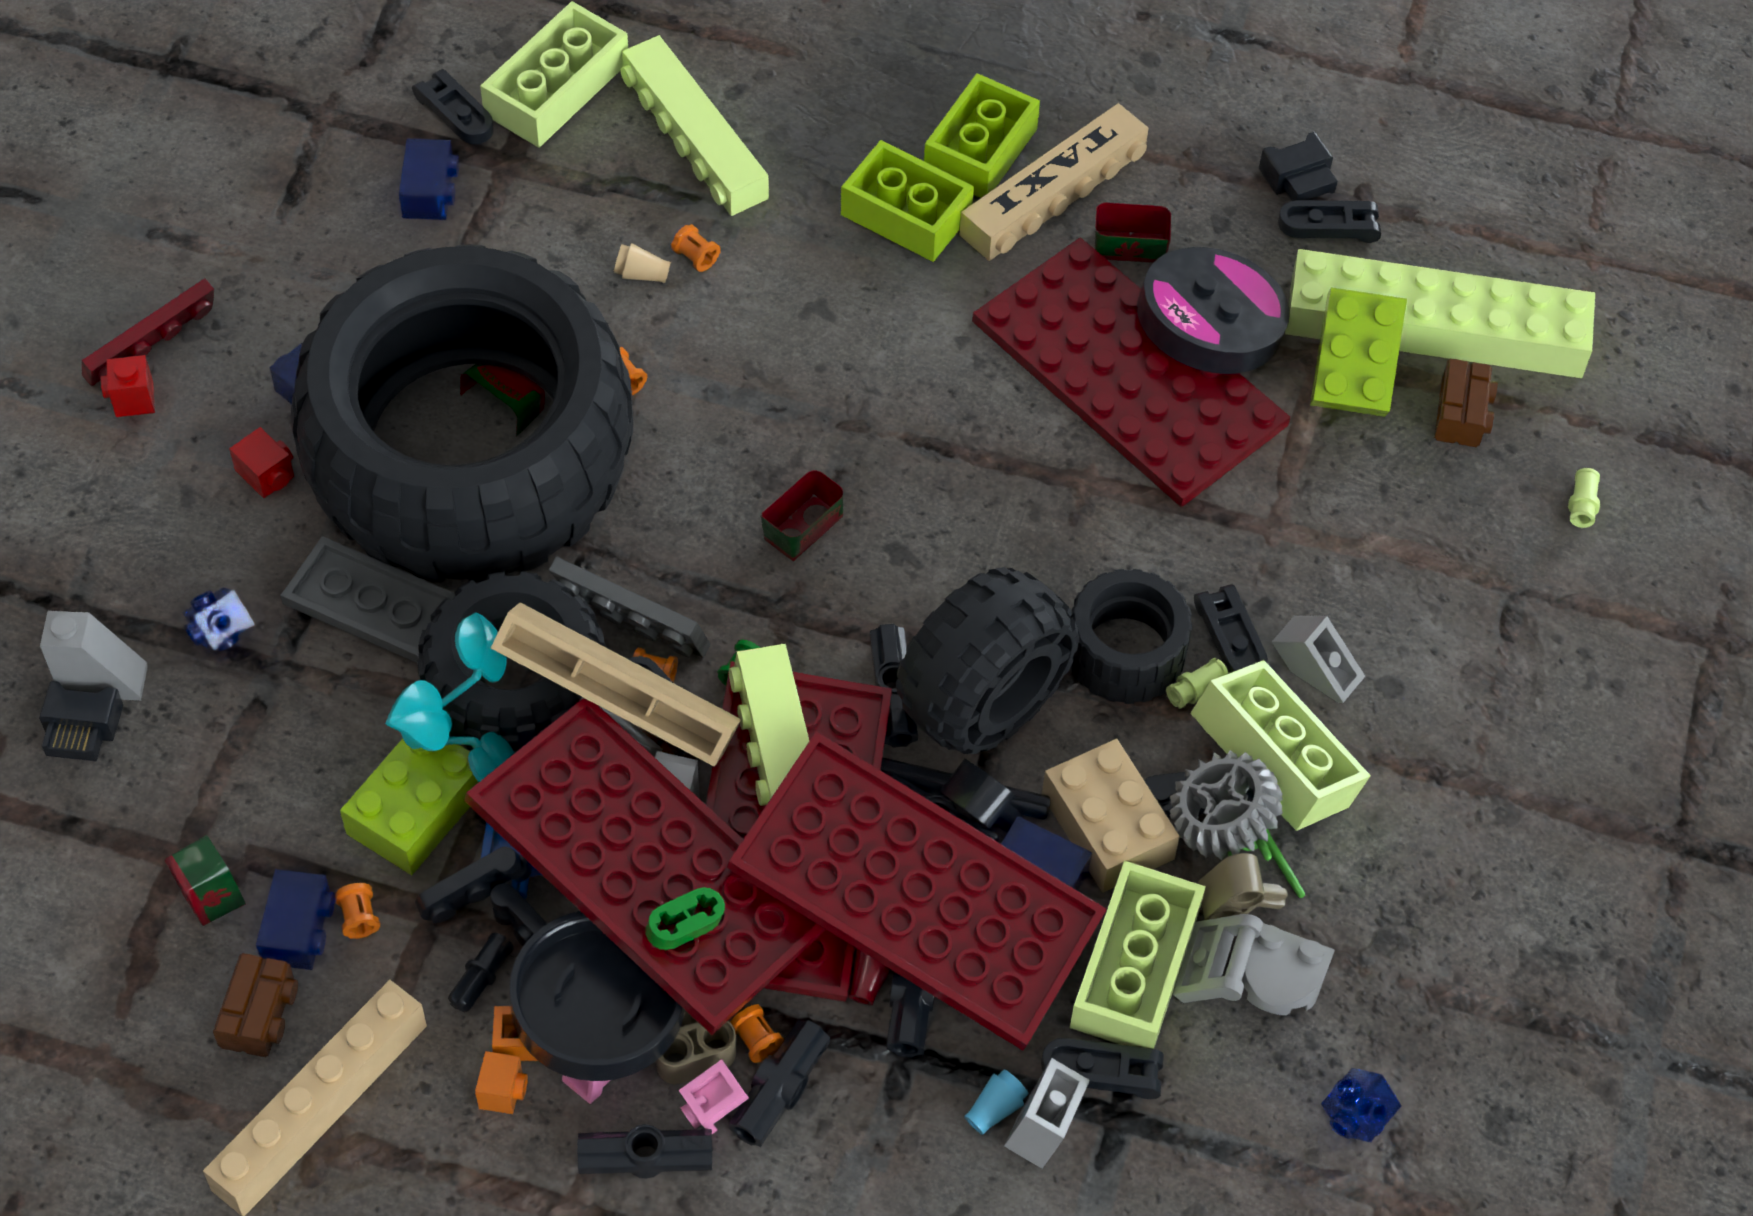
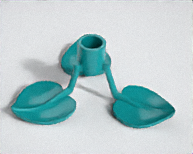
[385,612,515,782]

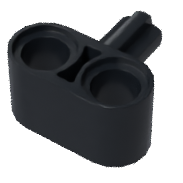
[940,758,1022,832]

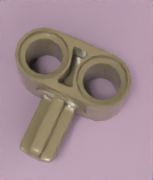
[1198,853,1288,920]
[656,1010,736,1085]

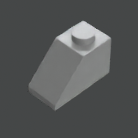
[1272,616,1365,703]
[1004,1058,1090,1169]

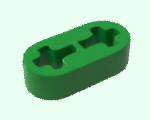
[645,887,725,950]

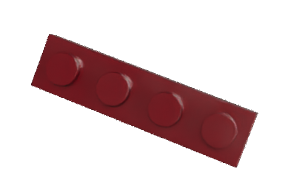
[82,278,214,387]

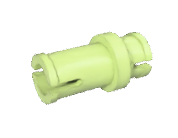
[1568,468,1600,528]
[1166,658,1228,709]

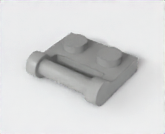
[1173,914,1263,1003]

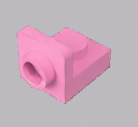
[679,1059,749,1134]

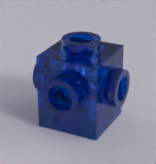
[182,587,255,651]
[1321,1068,1402,1143]

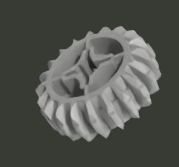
[1169,750,1283,860]

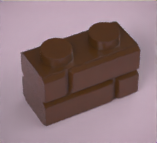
[1434,358,1498,447]
[213,953,298,1057]

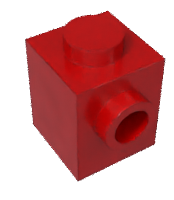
[101,355,155,417]
[229,427,294,498]

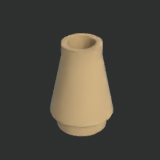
[614,243,671,283]

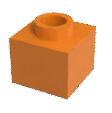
[492,1006,538,1061]
[475,1051,528,1115]

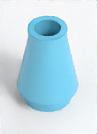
[964,1069,1029,1135]

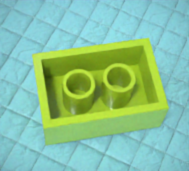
[924,73,1040,198]
[841,140,974,262]
[1310,287,1407,417]
[340,738,479,876]

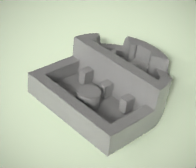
[1242,923,1335,1015]

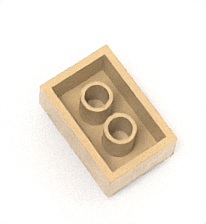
[1042,739,1180,893]

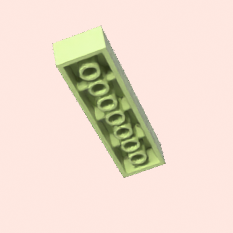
[1285,249,1595,378]

